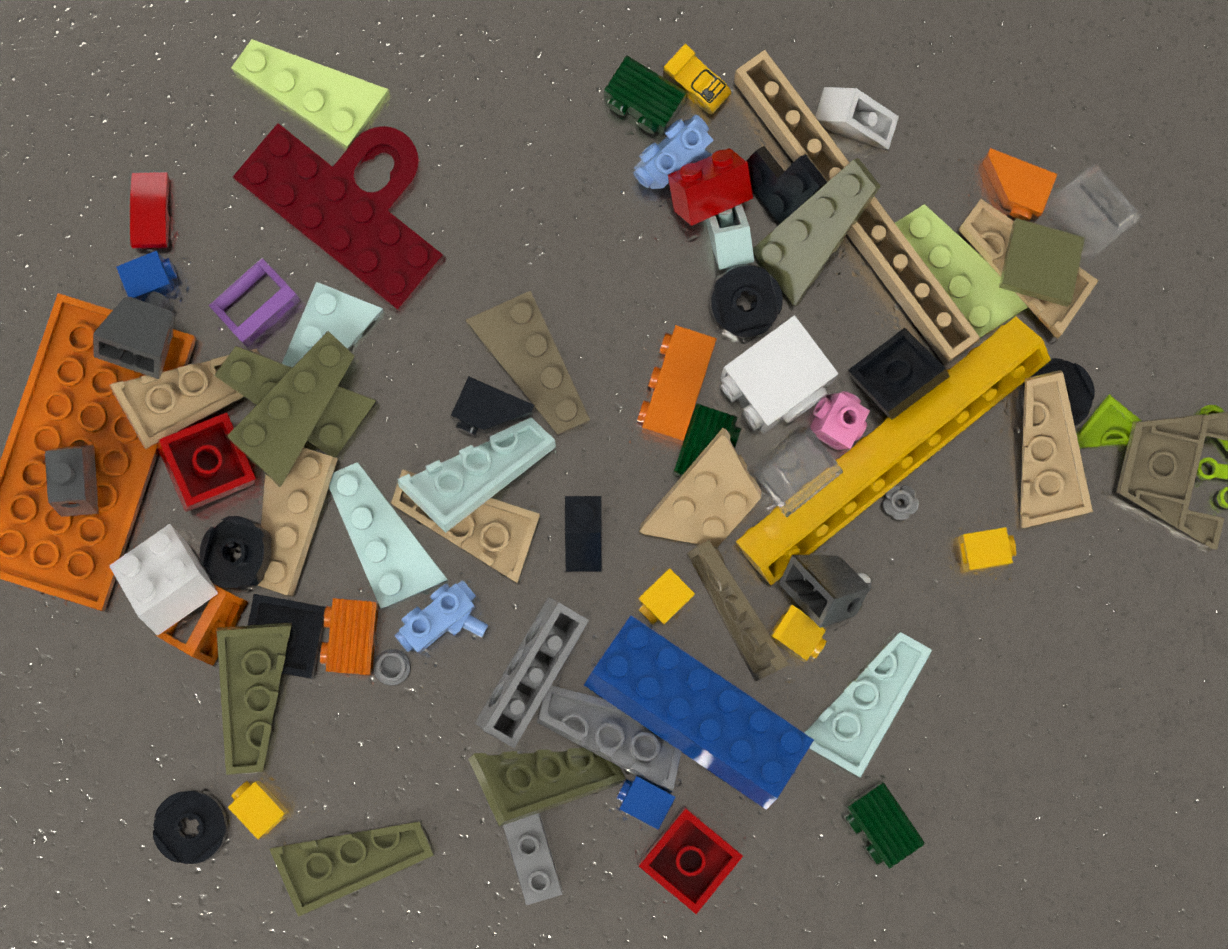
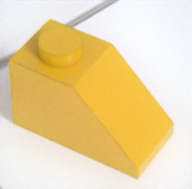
[770,605,827,662]

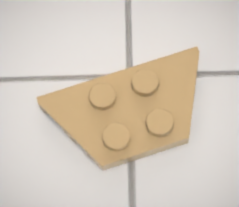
[640,428,762,548]

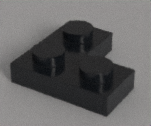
[746,146,827,224]

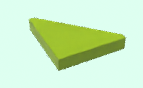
[1076,394,1142,449]

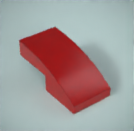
[130,172,170,249]

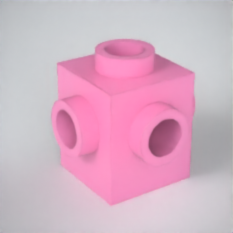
[808,391,870,450]

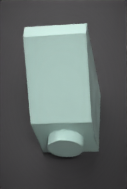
[706,204,754,270]

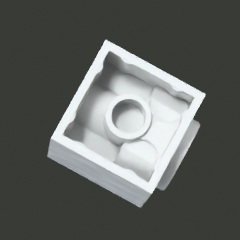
[720,315,839,435]

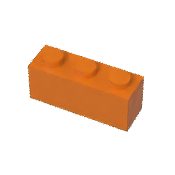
[637,325,717,445]

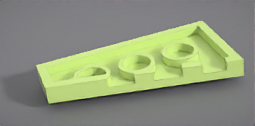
[231,39,389,149]
[895,204,1029,338]

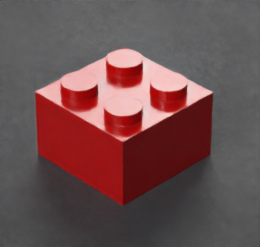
[157,412,256,513]
[638,807,743,914]

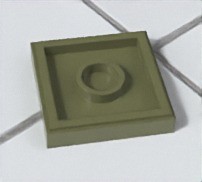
[999,218,1085,307]

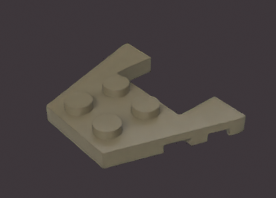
[1117,412,1228,550]

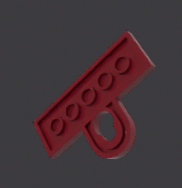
[232,123,444,312]

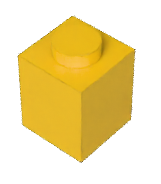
[958,527,1016,573]
[638,568,695,626]
[228,781,290,840]

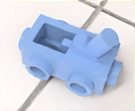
[633,115,714,189]
[394,580,489,654]

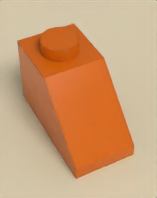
[982,148,1057,222]

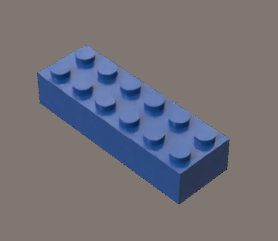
[584,615,814,809]

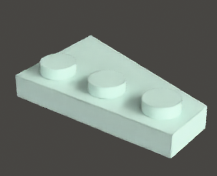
[282,282,384,368]

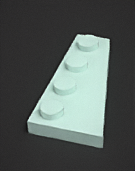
[397,417,556,533]
[329,462,448,610]
[804,632,932,778]

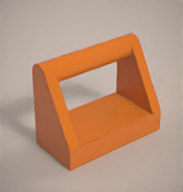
[155,583,248,666]

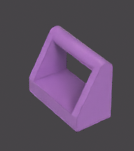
[209,258,301,348]

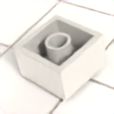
[109,524,218,636]

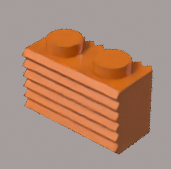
[320,598,379,676]

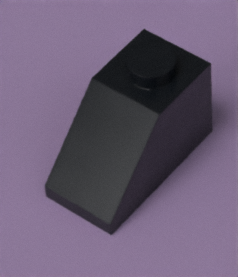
[451,376,536,436]
[565,496,602,572]

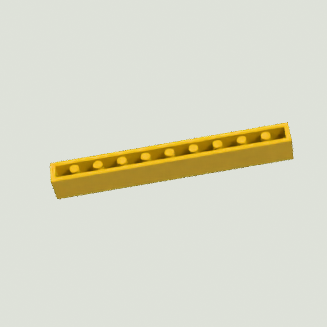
[736,316,1051,585]

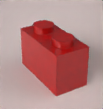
[668,148,753,226]

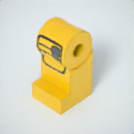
[663,44,732,115]

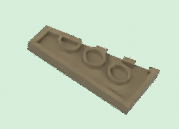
[687,540,789,681]

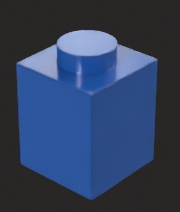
[116,250,177,301]
[616,776,675,830]

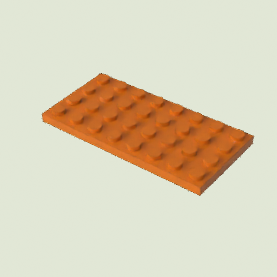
[0,293,197,612]

